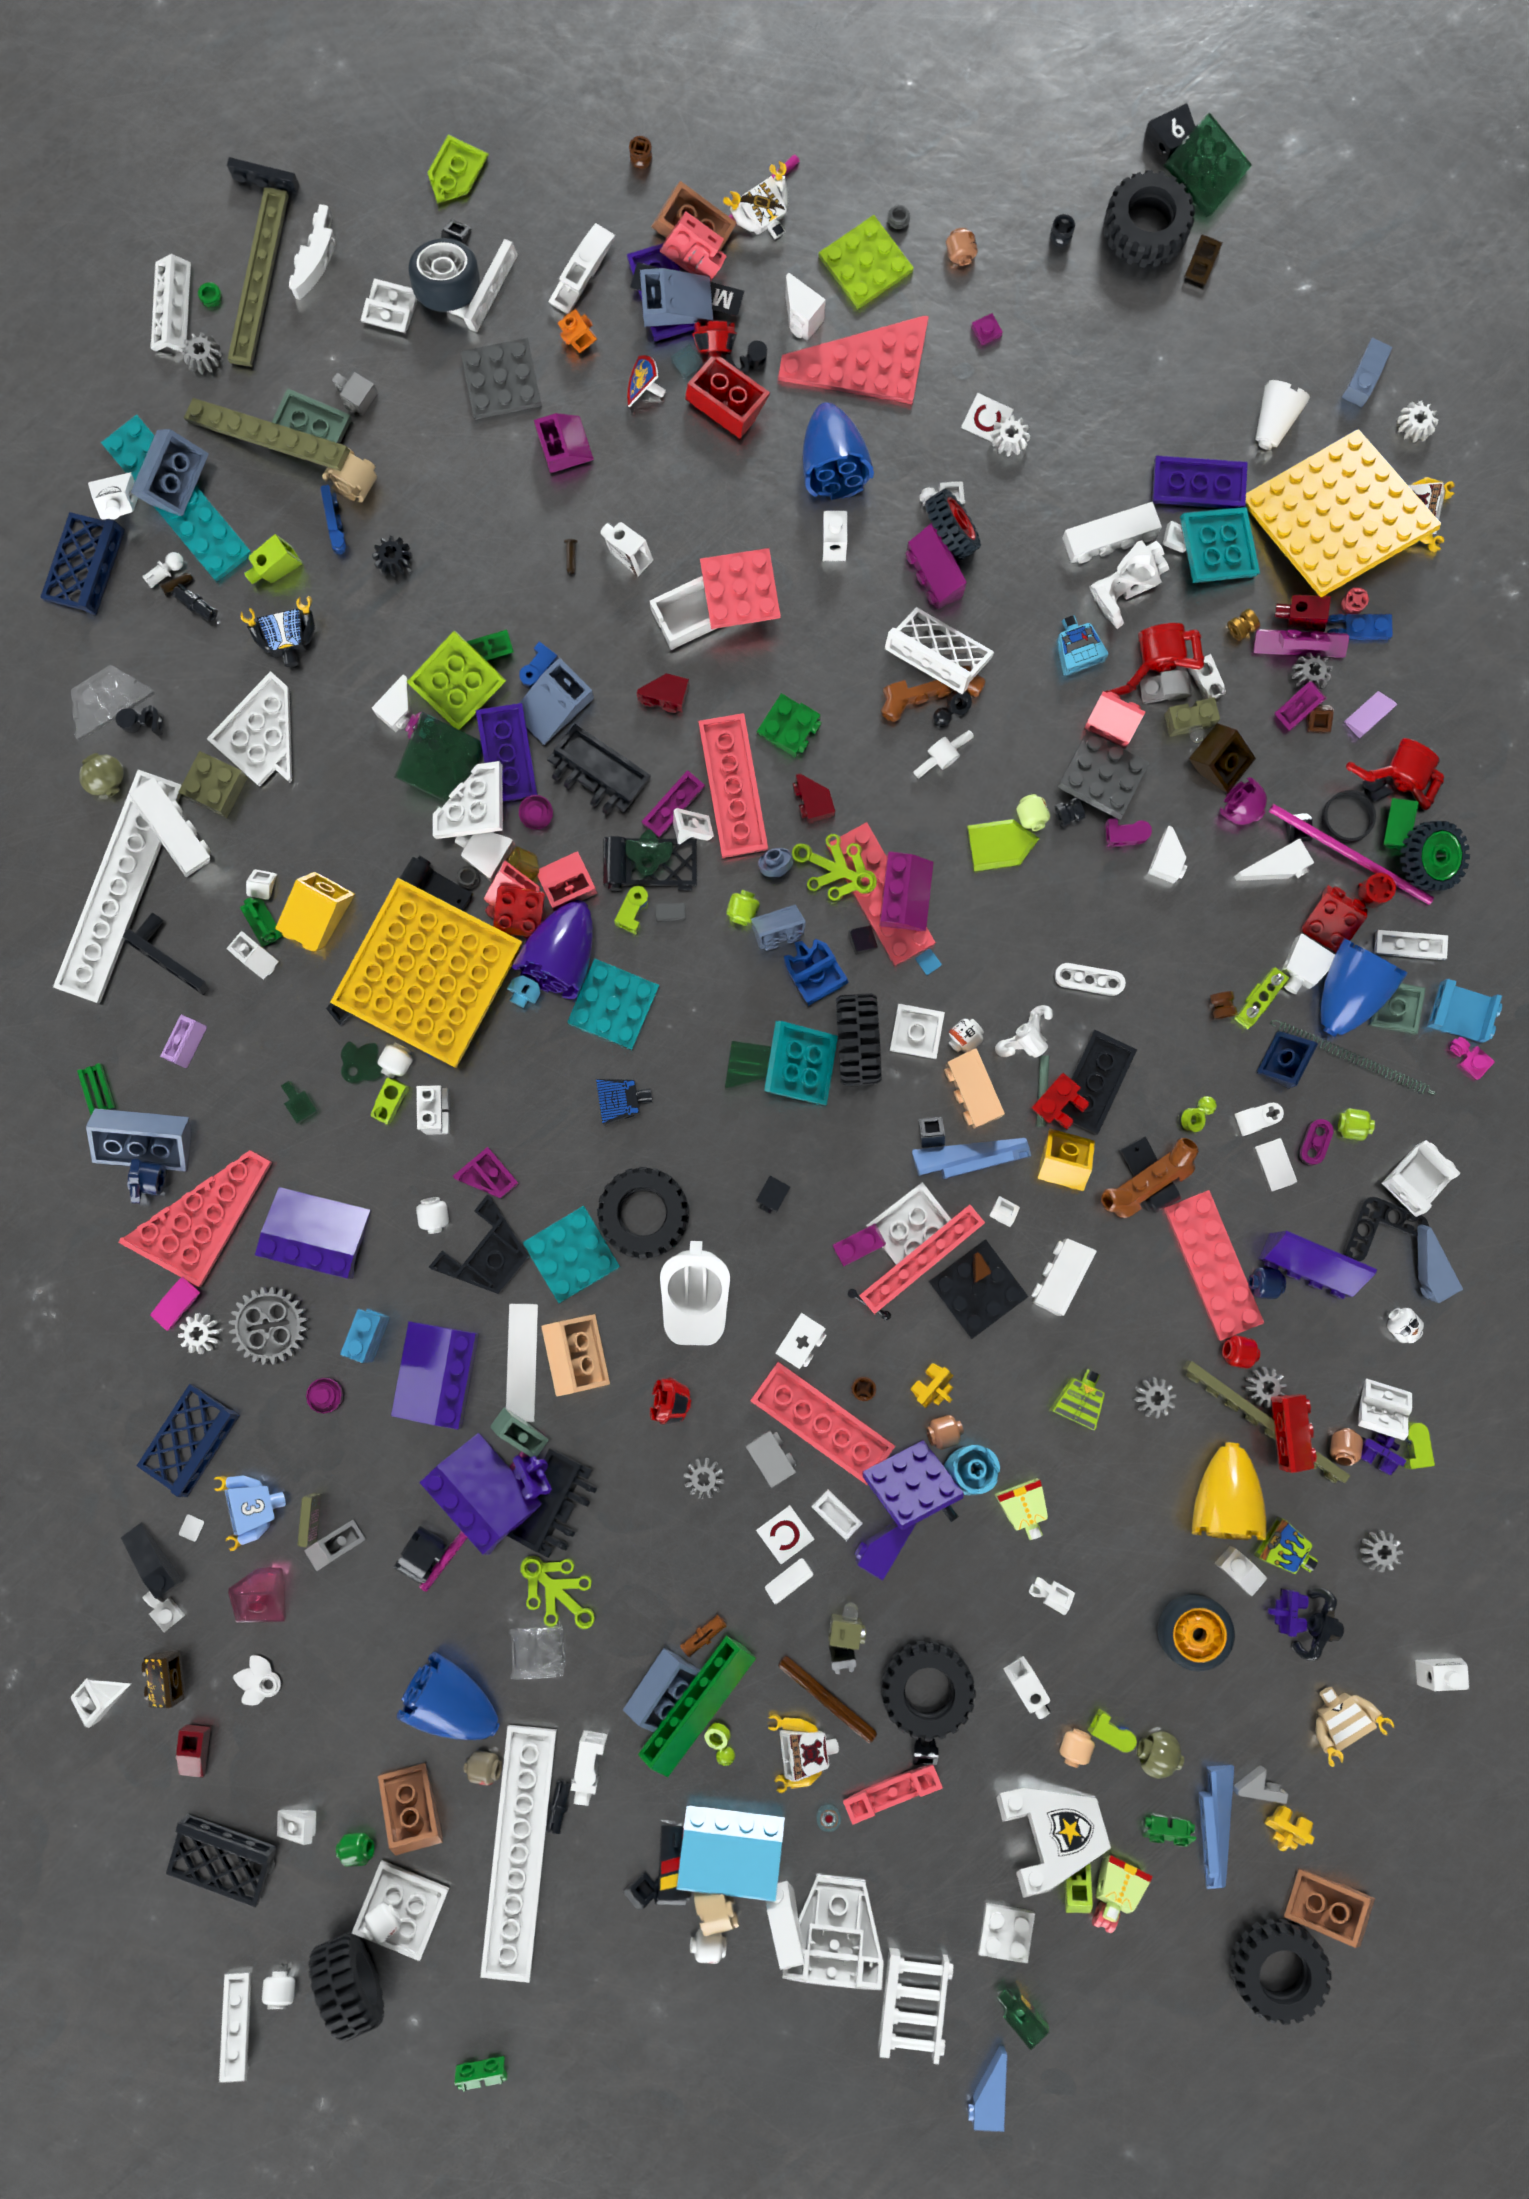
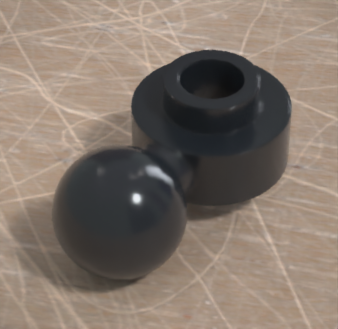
[933,690,972,726]

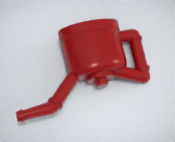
[1105,623,1205,696]
[1346,738,1444,810]

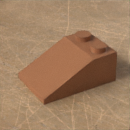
[651,181,736,251]
[378,1763,443,1856]
[1284,1869,1375,1948]

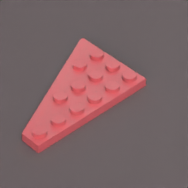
[778,316,929,404]
[118,1150,272,1287]

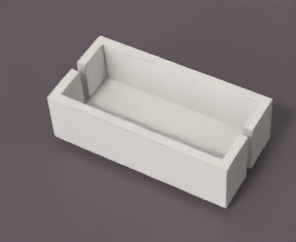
[650,576,717,650]
[129,777,211,877]

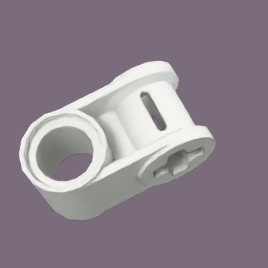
[1234,1102,1284,1137]

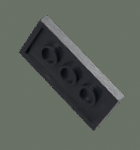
[1062,1029,1137,1135]

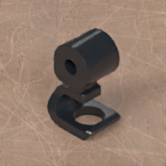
[725,340,767,375]
[115,705,164,736]

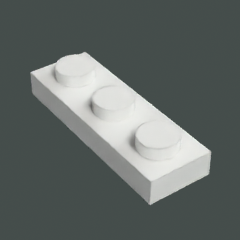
[1374,930,1448,960]

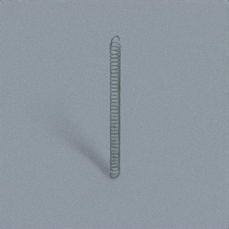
[1271,1020,1436,1095]

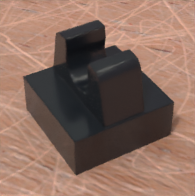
[829,1646,856,1674]
[912,1737,939,1765]

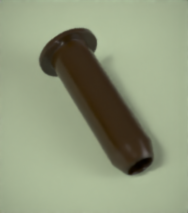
[564,539,578,574]
[159,573,193,596]

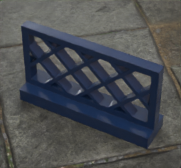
[40,512,125,615]
[136,1384,240,1497]

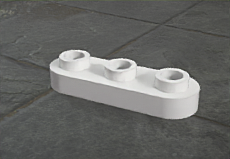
[1054,963,1126,996]

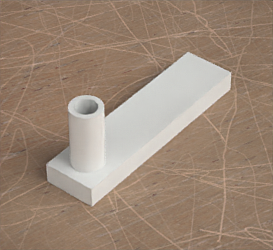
[447,239,518,332]
[219,1973,251,2083]

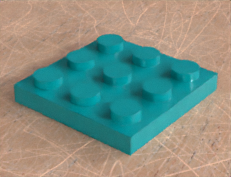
[1180,507,1260,583]
[567,958,660,1050]
[764,1021,838,1105]
[522,1206,620,1304]

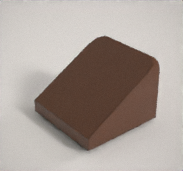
[1307,705,1334,732]
[973,1253,991,1282]

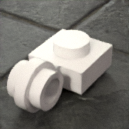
[919,482,965,507]

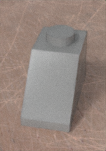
[304,1520,366,1571]

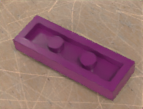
[641,770,705,839]

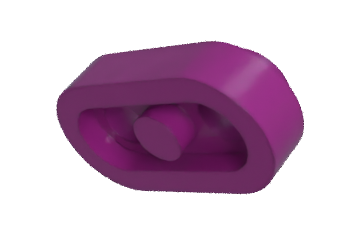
[1299,1119,1334,1165]

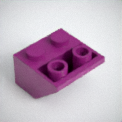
[534,413,594,473]

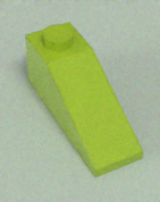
[1065,1863,1093,1913]

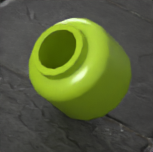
[726,890,760,926]
[1338,1108,1375,1141]

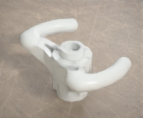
[995,1005,1053,1058]

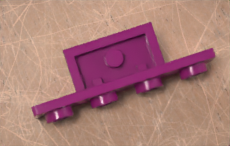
[1253,629,1349,658]

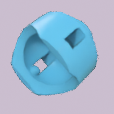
[507,975,540,1008]

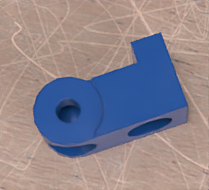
[519,641,558,689]

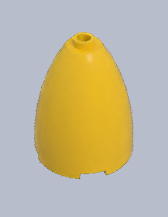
[1192,1442,1266,1540]

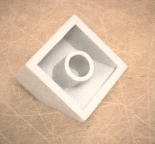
[785,273,825,341]

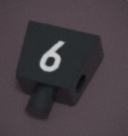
[1145,103,1198,165]

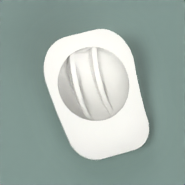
[660,1241,730,1345]

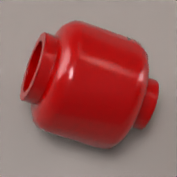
[1222,1335,1260,1369]

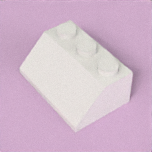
[1031,1238,1097,1316]

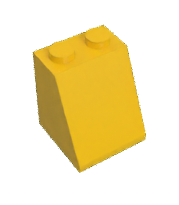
[275,872,355,951]

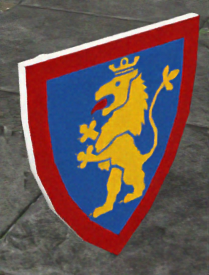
[627,355,665,407]

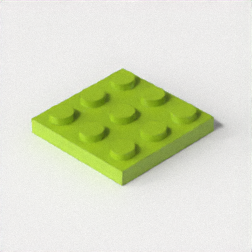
[818,215,914,309]
[407,630,506,731]

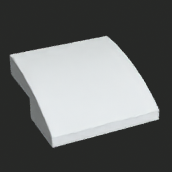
[361,279,417,333]
[1358,1379,1412,1440]

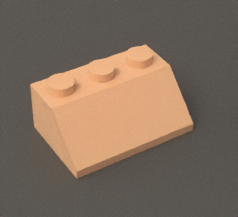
[944,1048,1005,1129]
[541,1314,610,1397]

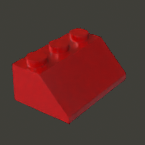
[685,353,770,438]
[1271,1394,1317,1473]

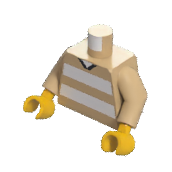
[1316,1687,1395,1767]

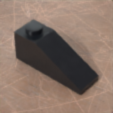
[121,1523,183,1599]

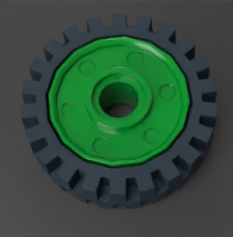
[1400,821,1470,891]

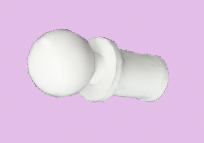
[142,552,184,588]

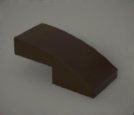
[1184,234,1223,285]

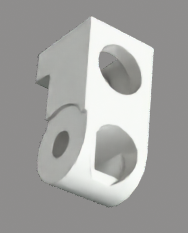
[1187,654,1226,700]

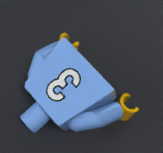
[214,1475,286,1551]

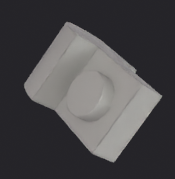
[1140,670,1192,704]

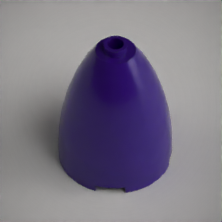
[512,900,593,999]

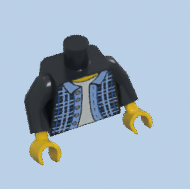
[240,596,315,667]

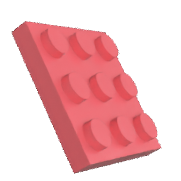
[700,548,780,629]

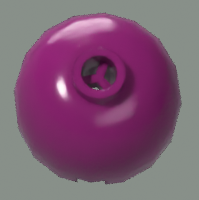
[1220,777,1267,825]

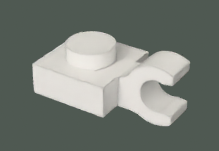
[1029,1577,1075,1615]
[143,1591,185,1632]

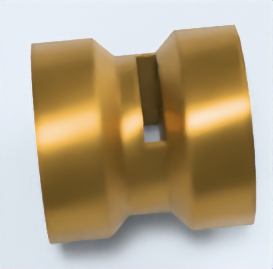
[1227,608,1260,641]

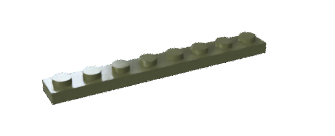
[228,187,289,367]
[184,398,350,471]
[1182,1361,1350,1484]

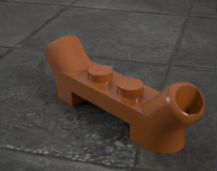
[881,665,985,722]
[1101,1138,1199,1218]

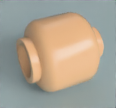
[1059,1728,1095,1768]

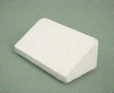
[1255,1138,1297,1191]
[765,1558,813,1604]

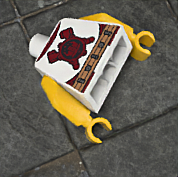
[1408,477,1455,552]
[768,1714,839,1793]

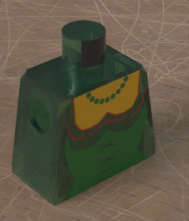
[997,1988,1049,2050]

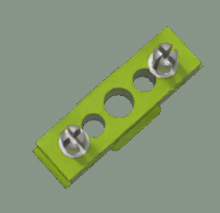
[1234,967,1289,1029]

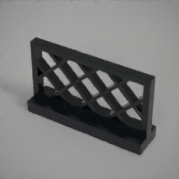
[166,1814,277,1908]

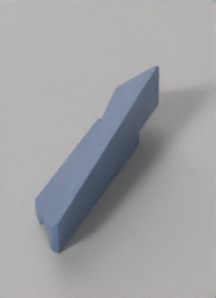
[912,1138,1031,1179]
[1198,1765,1234,1889]

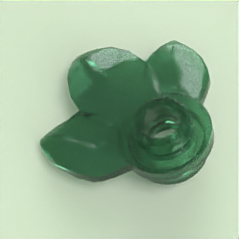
[626,829,673,875]
[341,1041,383,1083]

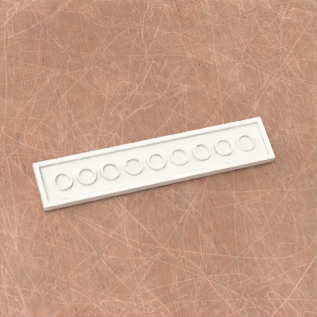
[53,770,182,1004]
[480,1725,557,1982]

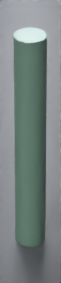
[1037,1056,1050,1127]

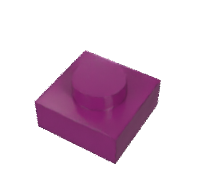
[971,313,1003,346]

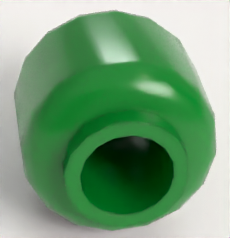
[336,1833,375,1867]

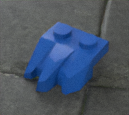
[784,939,849,1006]

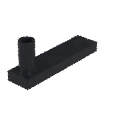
[123,913,208,995]

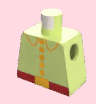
[995,1478,1048,1540]
[1096,1855,1153,1922]

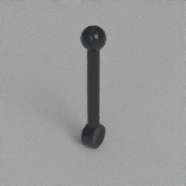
[848,1289,891,1320]

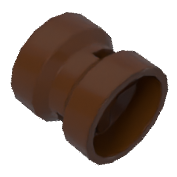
[629,136,653,169]
[1210,991,1238,1019]
[851,1377,876,1401]

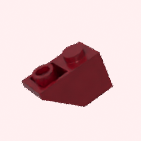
[637,673,690,713]
[792,774,836,824]
[176,1725,211,1778]

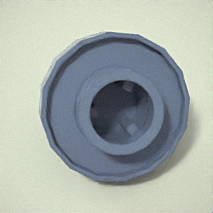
[758,848,793,877]

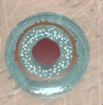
[816,1805,841,1832]

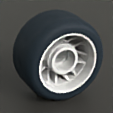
[409,238,480,312]

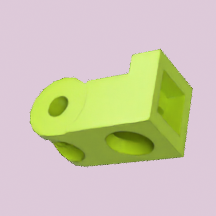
[614,886,649,935]
[371,1077,410,1125]
[1404,1422,1435,1469]
[1088,1709,1137,1752]

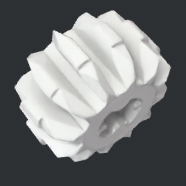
[1397,400,1438,442]
[991,415,1030,457]
[178,1313,221,1354]

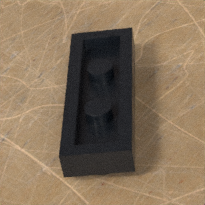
[227,157,300,193]

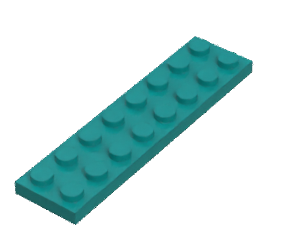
[101,414,252,582]

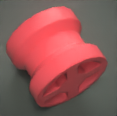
[1341,587,1369,614]
[1092,1901,1120,1934]

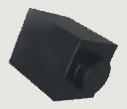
[756,1176,790,1214]

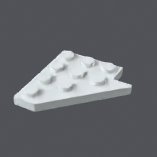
[207,671,292,787]

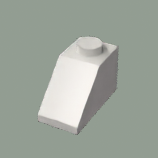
[372,674,412,732]
[1148,826,1187,884]
[226,931,279,979]
[1214,1546,1267,1596]

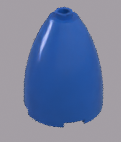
[803,402,874,500]
[1321,938,1408,1037]
[397,1652,500,1740]

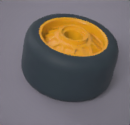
[1158,1594,1235,1671]

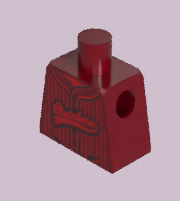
[1275,595,1331,633]

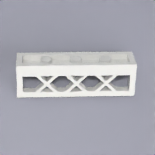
[151,254,191,352]

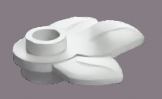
[233,1655,281,1706]

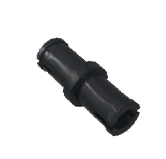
[172,584,218,622]
[546,1780,571,1834]

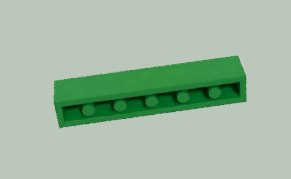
[638,1636,756,1777]

